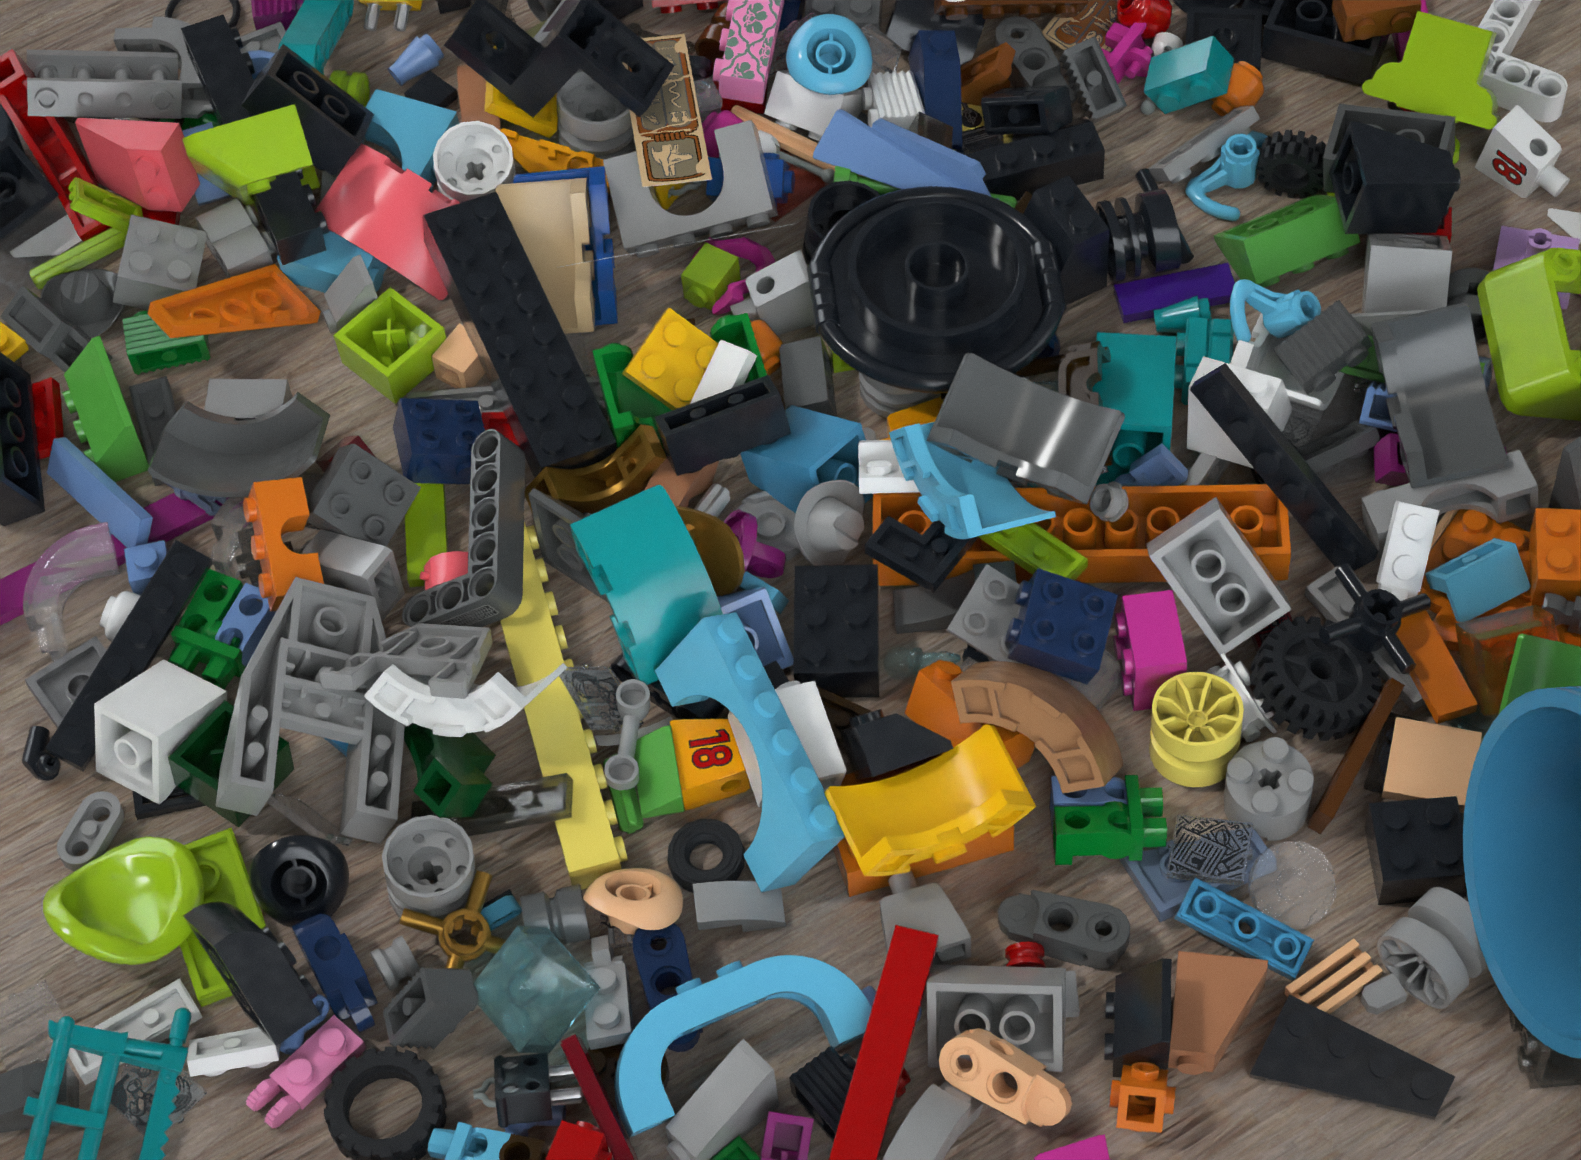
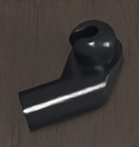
[22,726,61,781]

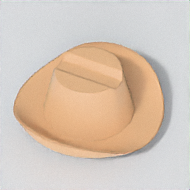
[583,868,683,935]

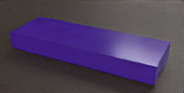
[1114,263,1235,323]

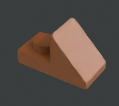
[960,42,1016,106]

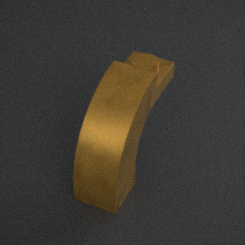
[525,424,667,515]

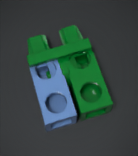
[168,569,276,689]
[1049,775,1167,865]

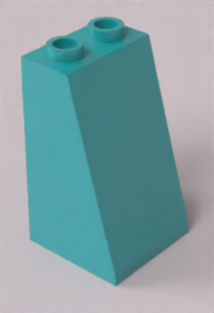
[1092,332,1177,485]

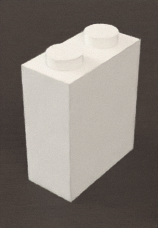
[728,681,847,808]

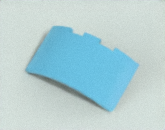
[889,422,1056,539]

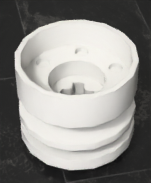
[433,121,516,203]

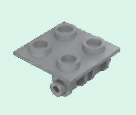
[946,564,1023,664]

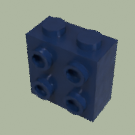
[393,398,485,484]
[1005,568,1118,685]

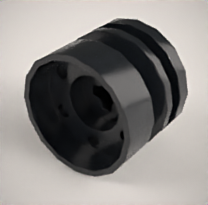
[802,181,880,265]
[1095,189,1181,282]

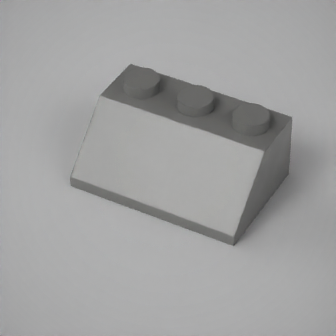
[927,964,1066,1072]

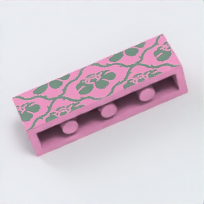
[713,0,785,104]

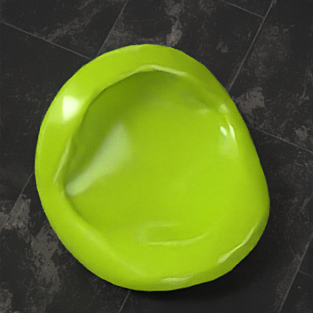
[43,836,204,965]

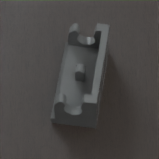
[779,336,837,417]

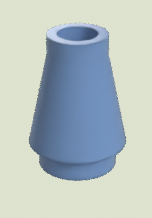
[388,34,444,86]

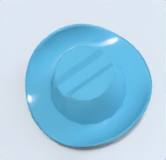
[786,14,873,95]

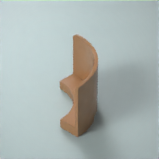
[951,661,1123,794]

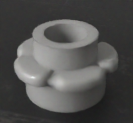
[1090,482,1129,522]

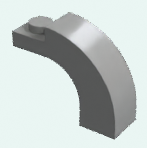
[114,16,209,101]
[882,1081,984,1160]

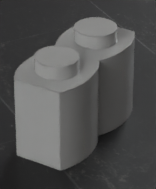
[195,198,276,278]

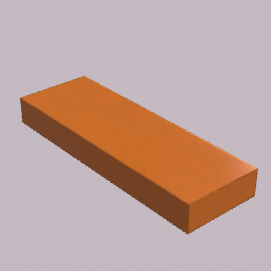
[1396,610,1478,724]

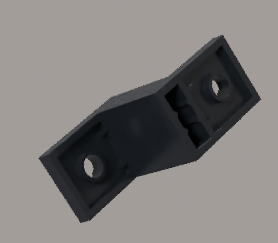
[444,0,674,118]

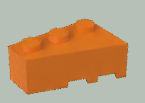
[904,659,1035,769]

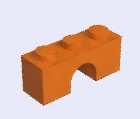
[243,477,324,612]

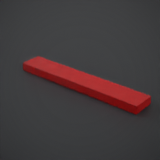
[829,925,939,1160]

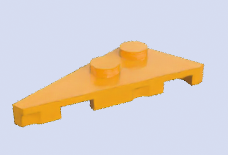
[499,128,610,194]

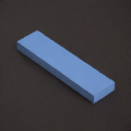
[47,437,153,548]

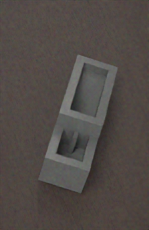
[0,286,113,373]

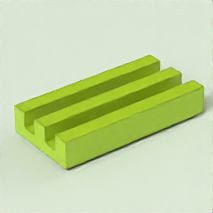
[68,177,143,234]

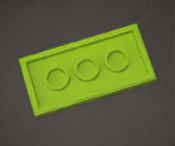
[180,827,267,1007]

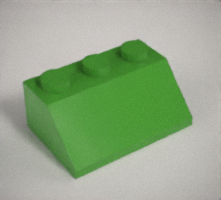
[1213,194,1360,287]
[62,336,149,482]

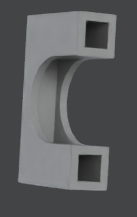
[603,120,778,258]

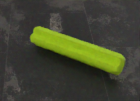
[29,227,127,290]

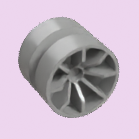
[1377,887,1488,1009]

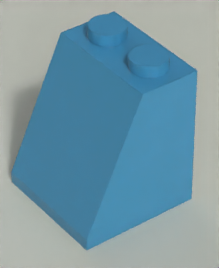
[740,405,873,513]

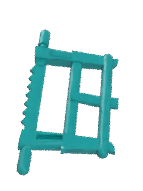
[22,1008,191,1160]

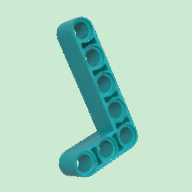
[278,0,354,75]

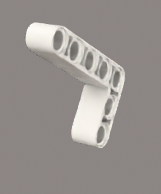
[1478,0,1568,123]

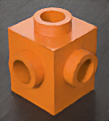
[1109,1062,1176,1133]

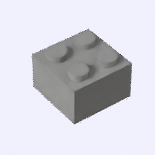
[113,215,208,310]

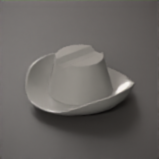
[794,480,865,566]

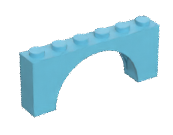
[277,89,459,293]
[655,612,845,892]

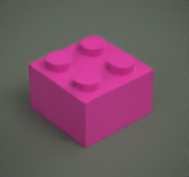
[1113,590,1187,711]

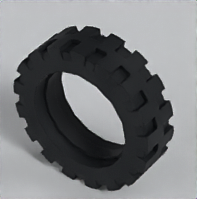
[324,1046,447,1160]

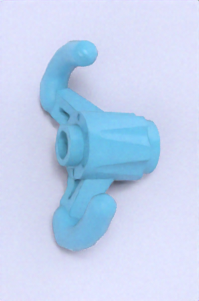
[1185,130,1268,221]
[1230,279,1321,342]

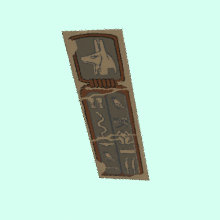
[622,34,712,187]

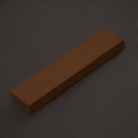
[1307,678,1405,835]

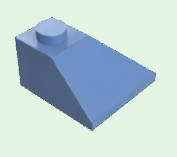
[717,587,794,669]

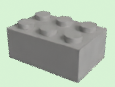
[1147,497,1292,655]

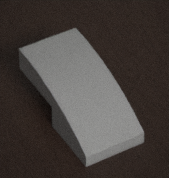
[692,881,786,932]

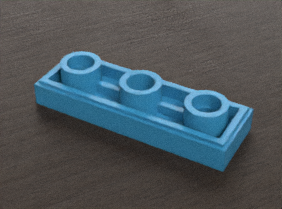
[1174,877,1314,981]

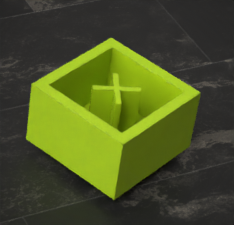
[333,287,447,404]

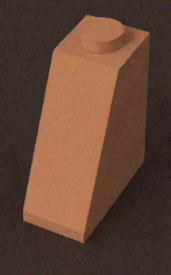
[1168,951,1268,1075]

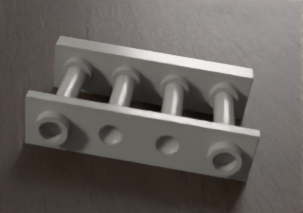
[26,49,182,119]

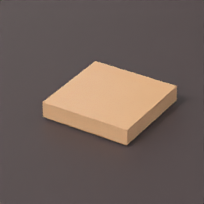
[1382,717,1482,813]

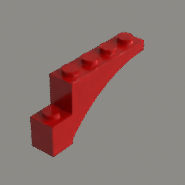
[0,48,111,242]

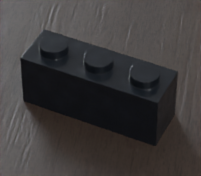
[654,375,791,476]

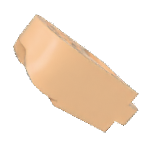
[939,1028,1072,1127]

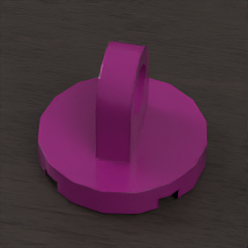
[724,509,786,578]

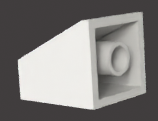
[1187,356,1292,468]
[94,659,227,804]

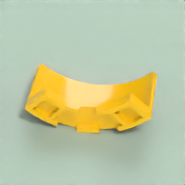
[824,724,1036,876]

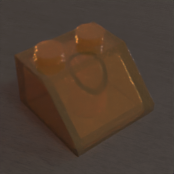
[1455,604,1558,716]

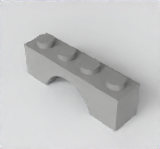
[1361,450,1538,559]

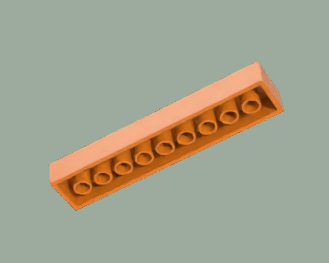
[872,484,1291,586]

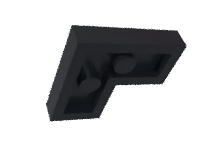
[864,516,979,593]

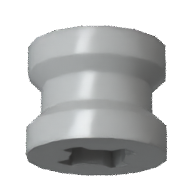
[370,936,420,991]

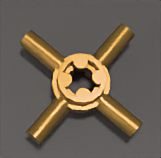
[399,870,529,969]

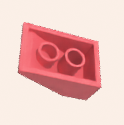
[75,118,200,212]

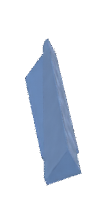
[813,109,1000,200]

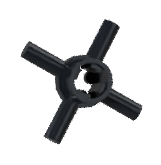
[1319,563,1431,674]

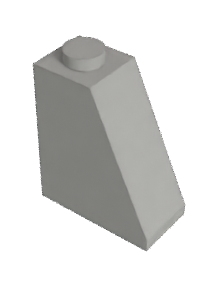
[299,529,405,621]
[665,1039,779,1160]

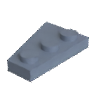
[1119,829,1276,922]

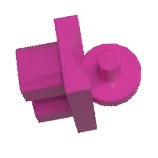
[1101,22,1153,84]

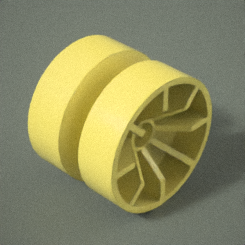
[1149,672,1244,787]

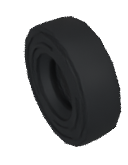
[667,819,745,893]

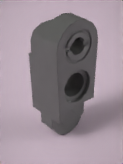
[995,16,1070,94]
[998,890,1130,969]

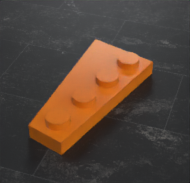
[147,264,321,338]

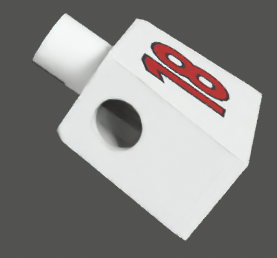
[1475,105,1570,198]

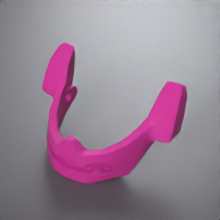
[692,237,775,315]

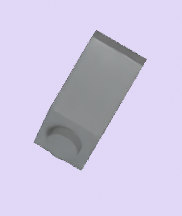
[322,254,378,333]

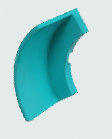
[570,485,723,685]

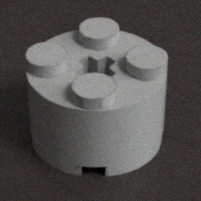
[1224,737,1314,841]

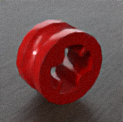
[1005,941,1046,968]

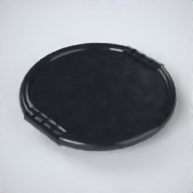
[807,186,1067,394]

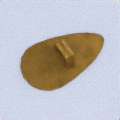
[675,506,745,596]

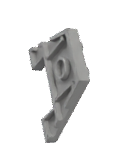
[319,623,493,699]

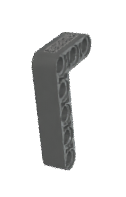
[402,429,525,627]

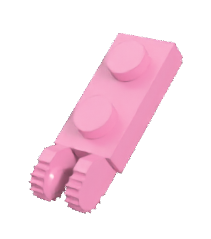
[246,1015,366,1129]

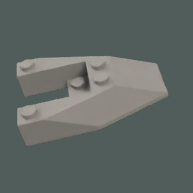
[216,577,405,844]

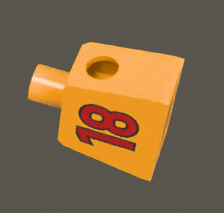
[670,719,750,811]

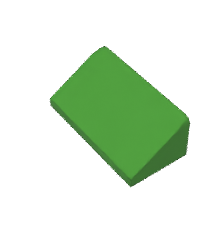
[634,725,684,819]

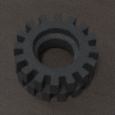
[1256,130,1326,199]

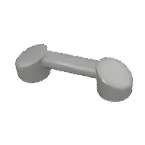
[604,679,651,790]

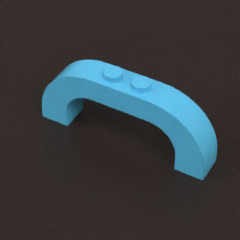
[614,955,872,1138]

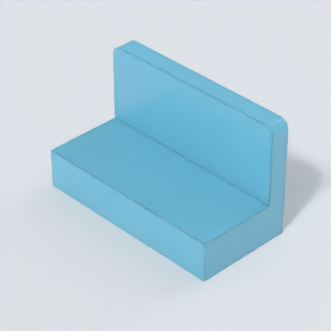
[1425,538,1530,623]

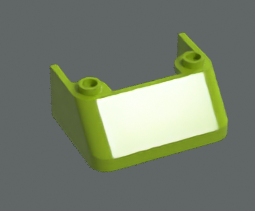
[182,104,321,212]
[1477,248,1581,421]

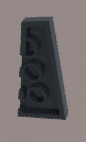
[1249,994,1455,1120]

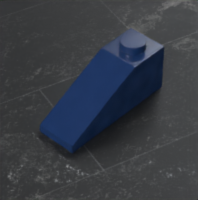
[908,30,963,150]

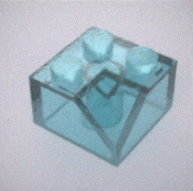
[473,926,601,1054]

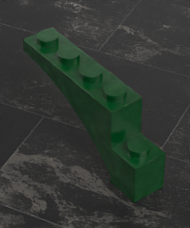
[404,723,496,818]

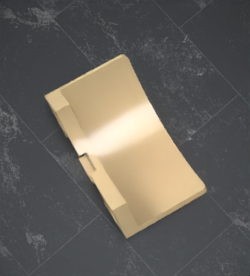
[495,178,595,334]

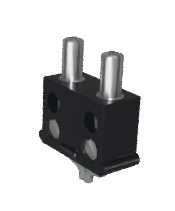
[473,1053,583,1128]

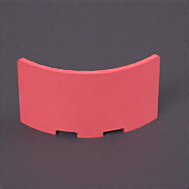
[314,143,460,300]

